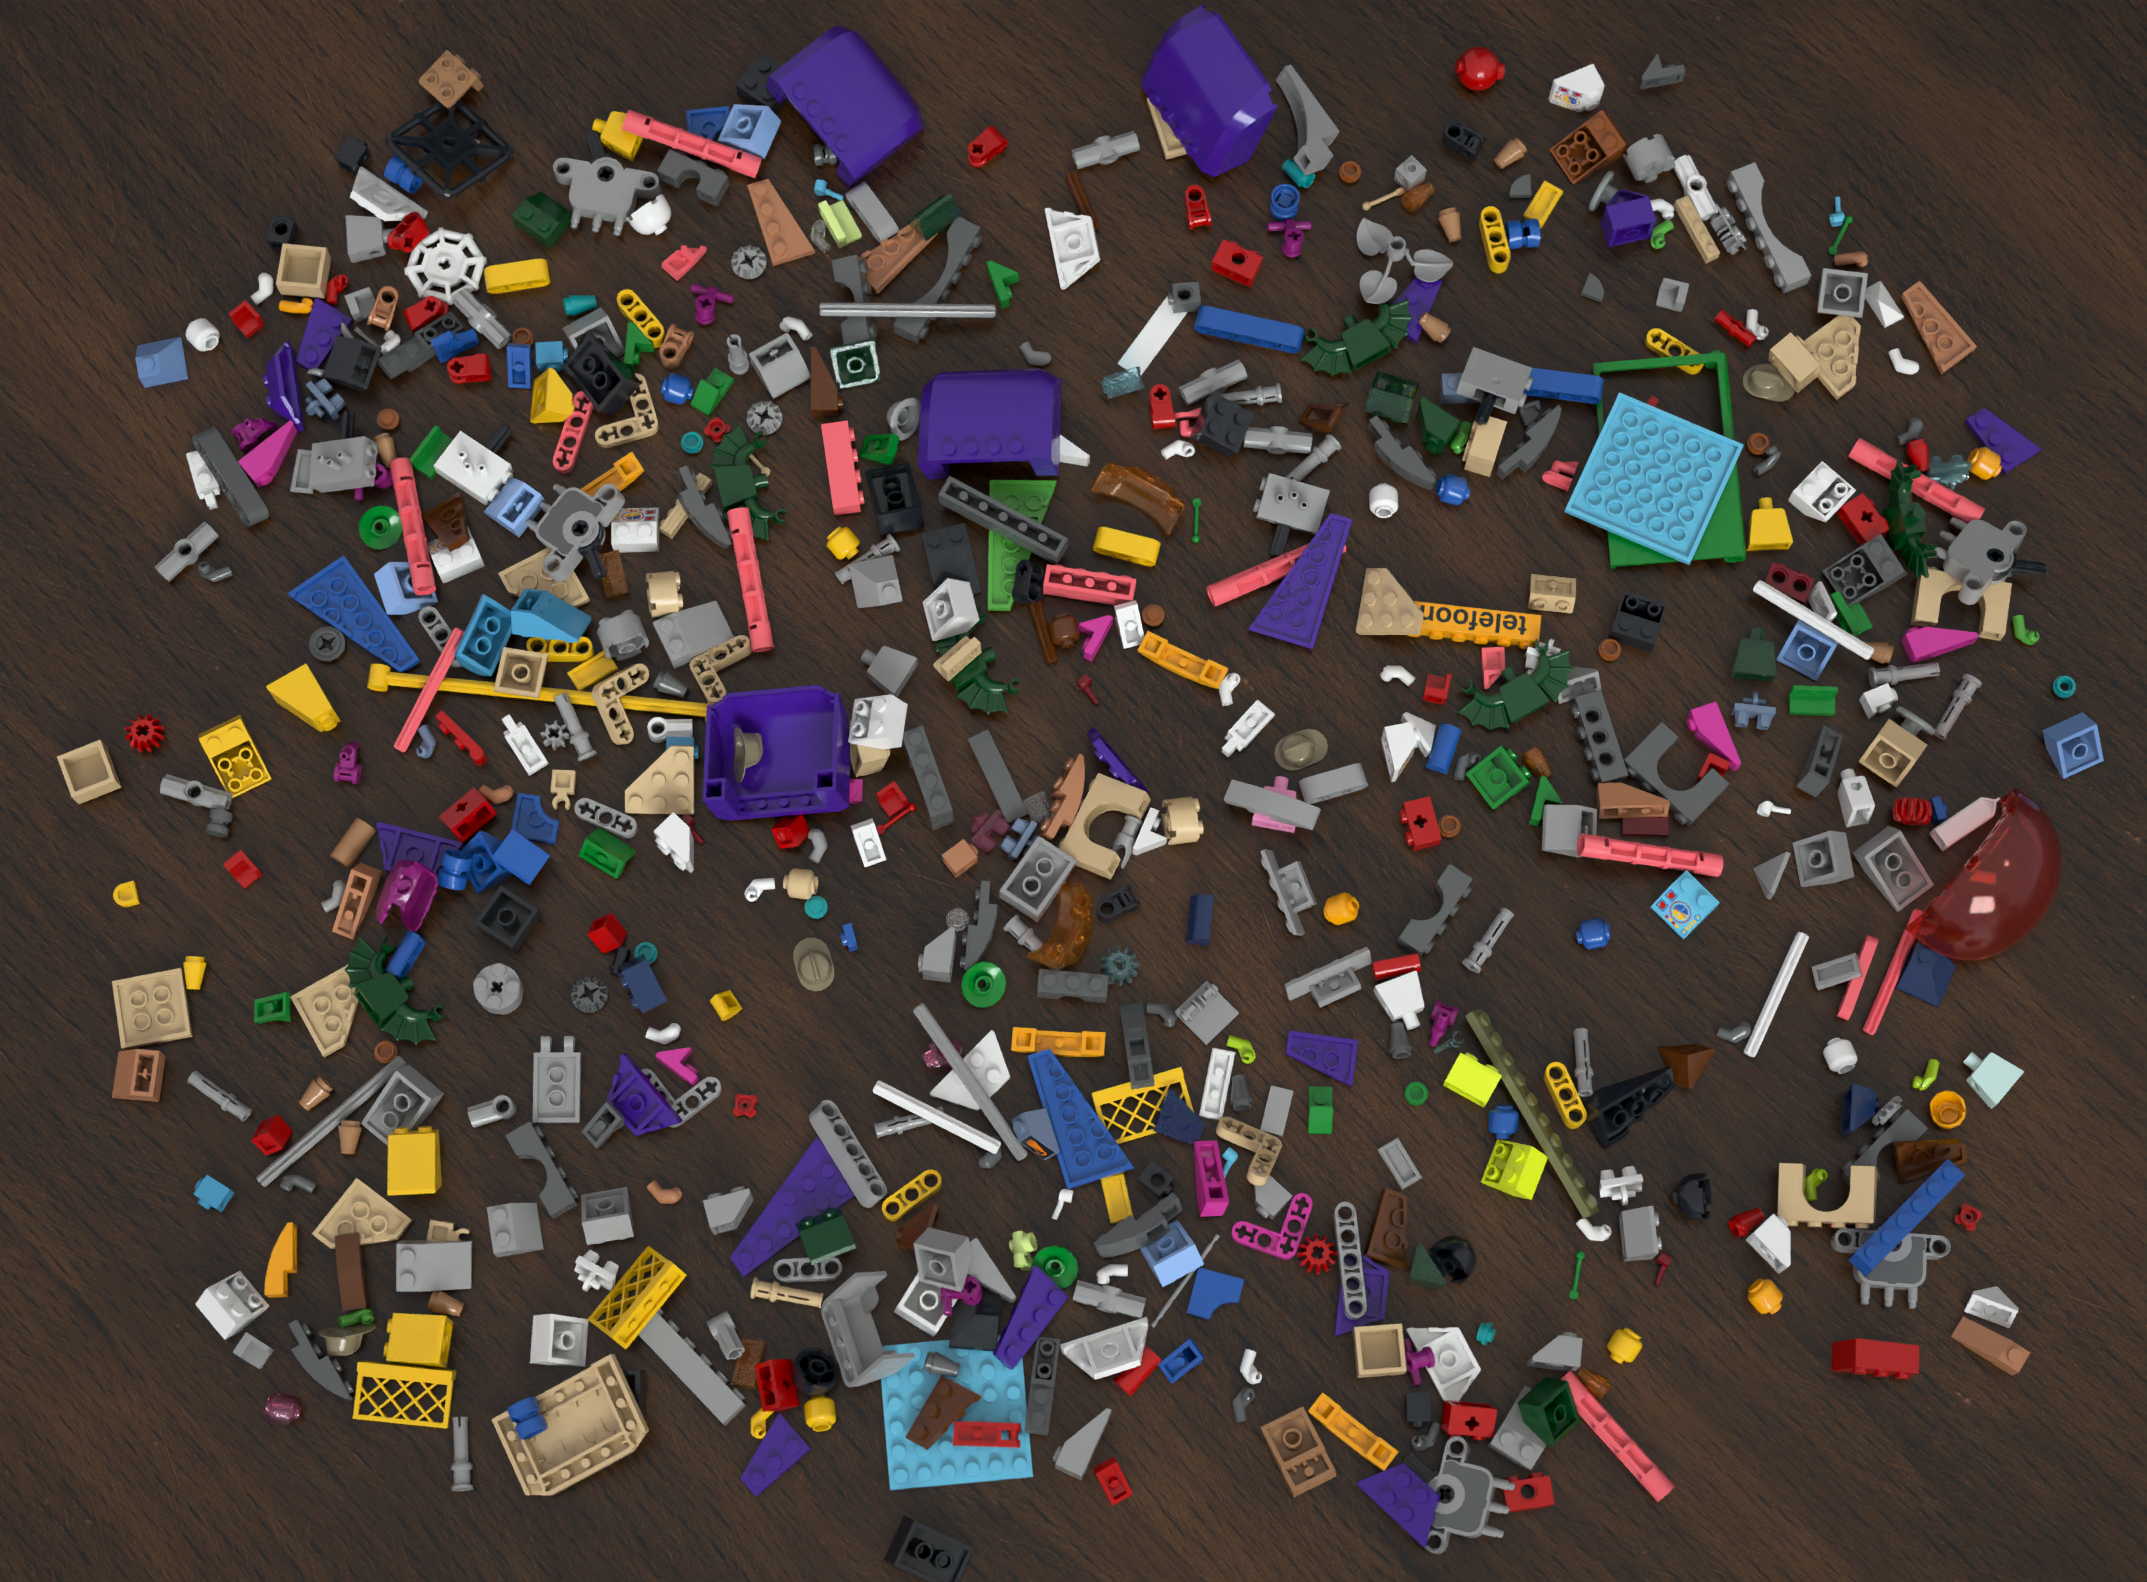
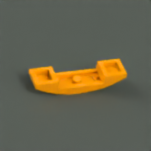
[580,452,644,499]
[1138,631,1229,689]
[1011,1027,1106,1057]
[1308,1392,1398,1471]

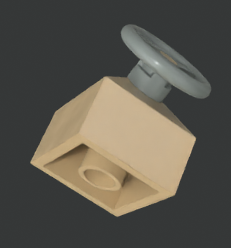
[1858,706,1935,788]

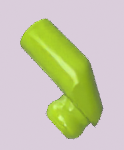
[1226,1035,1255,1064]
[1912,1059,1940,1091]
[1805,1168,1828,1201]

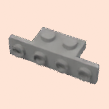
[1260,849,1317,936]
[1284,947,1372,1008]

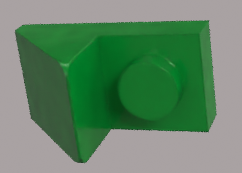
[986,261,1019,309]
[624,322,655,372]
[691,368,734,417]
[859,433,900,465]
[1529,776,1563,826]
[254,992,291,1024]
[1308,1086,1333,1135]

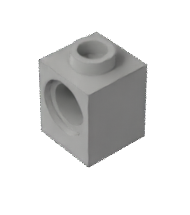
[1394,155,1427,194]

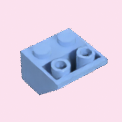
[484,477,546,538]

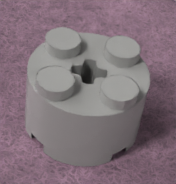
[1623,134,1675,183]
[597,610,649,661]
[473,963,524,1015]

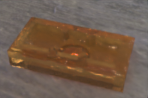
[600,550,629,599]
[732,1338,766,1389]

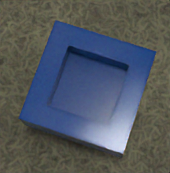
[1929,796,1948,825]
[840,923,858,952]

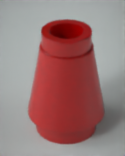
[1906,439,1930,473]
[1728,1207,1765,1237]

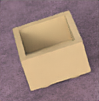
[276,243,331,299]
[1768,332,1820,393]
[1462,417,1507,477]
[849,720,890,778]
[57,740,122,804]
[1352,1323,1407,1378]

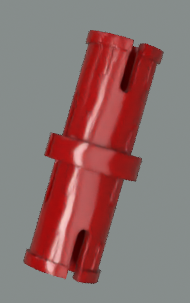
[1714,309,1758,348]

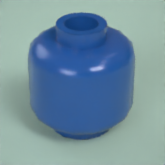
[660,373,694,405]
[1435,474,1470,505]
[1576,918,1611,950]
[1488,1105,1519,1139]

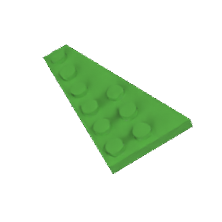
[988,480,1057,611]

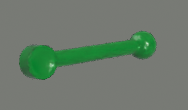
[1828,215,1853,256]
[1191,498,1201,543]
[1569,1251,1585,1300]

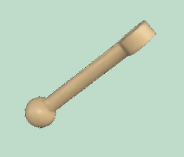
[1362,187,1405,210]
[749,454,770,477]

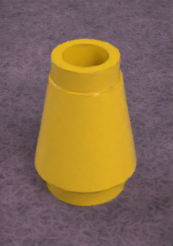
[183,956,207,990]

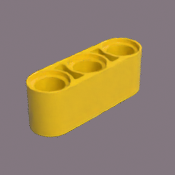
[1479,206,1511,273]
[484,259,550,294]
[617,289,666,348]
[1092,527,1161,566]
[527,637,595,663]
[1543,1062,1587,1129]
[882,1169,942,1221]

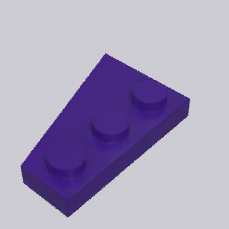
[1393,277,1442,344]
[296,297,353,370]
[1965,407,2042,475]
[1286,1030,1358,1087]
[740,1413,811,1497]

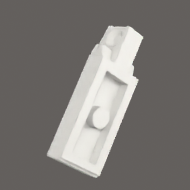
[186,450,221,510]
[1221,700,1275,757]
[502,714,549,776]

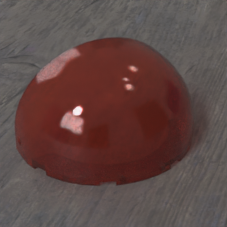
[1905,789,2062,960]

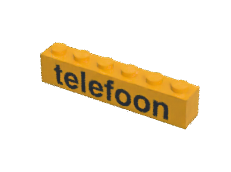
[1408,601,1541,649]

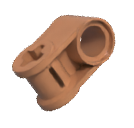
[367,286,398,332]
[659,324,694,369]

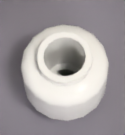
[186,318,219,351]
[1369,483,1399,518]
[1823,1038,1858,1074]

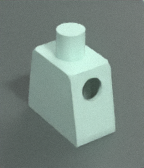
[1963,1052,2024,1109]

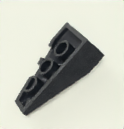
[1581,1066,1675,1148]

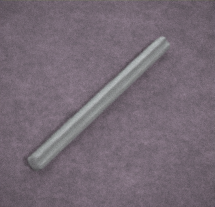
[819,303,996,318]
[913,1003,1028,1161]
[256,1056,407,1187]

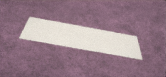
[1118,296,1188,378]

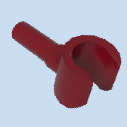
[1077,674,1100,705]
[681,814,704,844]
[1654,1251,1672,1286]

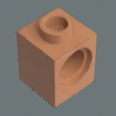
[942,839,979,878]

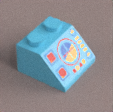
[1650,870,1720,940]

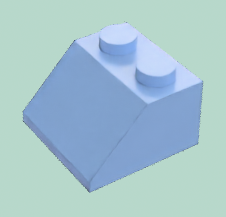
[718,104,781,158]
[374,562,438,615]
[1140,1220,1204,1287]

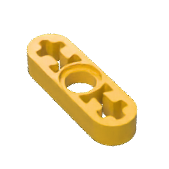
[1645,328,1704,374]

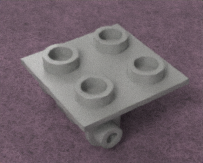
[1710,204,1747,255]
[1175,981,1239,1045]

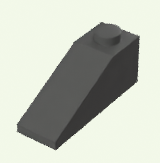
[1796,725,1843,797]

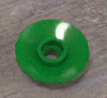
[358,505,402,550]
[961,962,1006,1008]
[1031,1245,1078,1289]

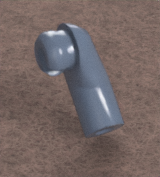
[416,725,436,758]

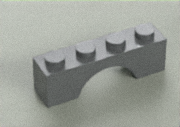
[832,254,877,350]
[1397,864,1473,957]
[1839,1109,1928,1187]
[505,1121,578,1219]

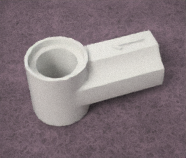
[647,717,693,743]

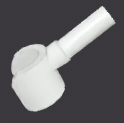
[1757,801,1791,817]
[1051,1189,1073,1220]

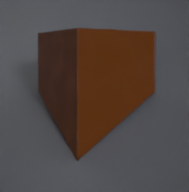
[1299,402,1350,436]
[1657,1044,1715,1090]

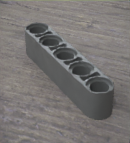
[192,427,269,527]

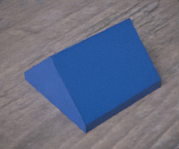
[491,829,550,885]

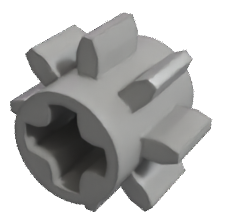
[540,720,570,751]

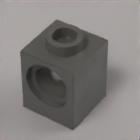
[1168,282,1201,313]

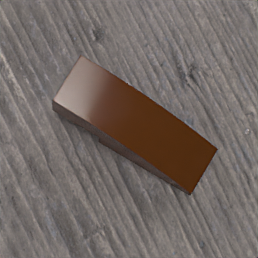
[335,1232,368,1311]

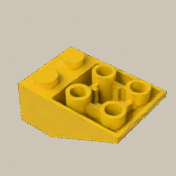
[198,715,272,798]

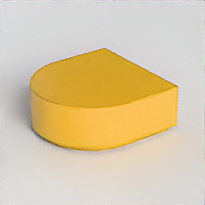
[113,880,140,907]

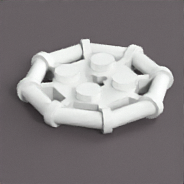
[404,227,487,305]

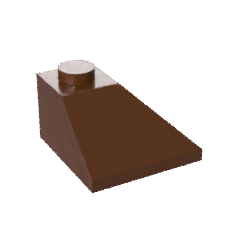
[896,1204,940,1253]

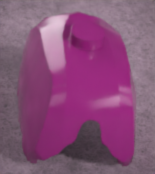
[376,860,438,933]

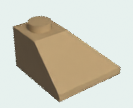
[494,647,548,699]

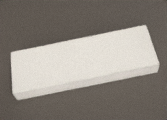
[1199,1047,1235,1120]

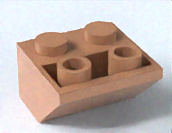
[112,1049,166,1102]

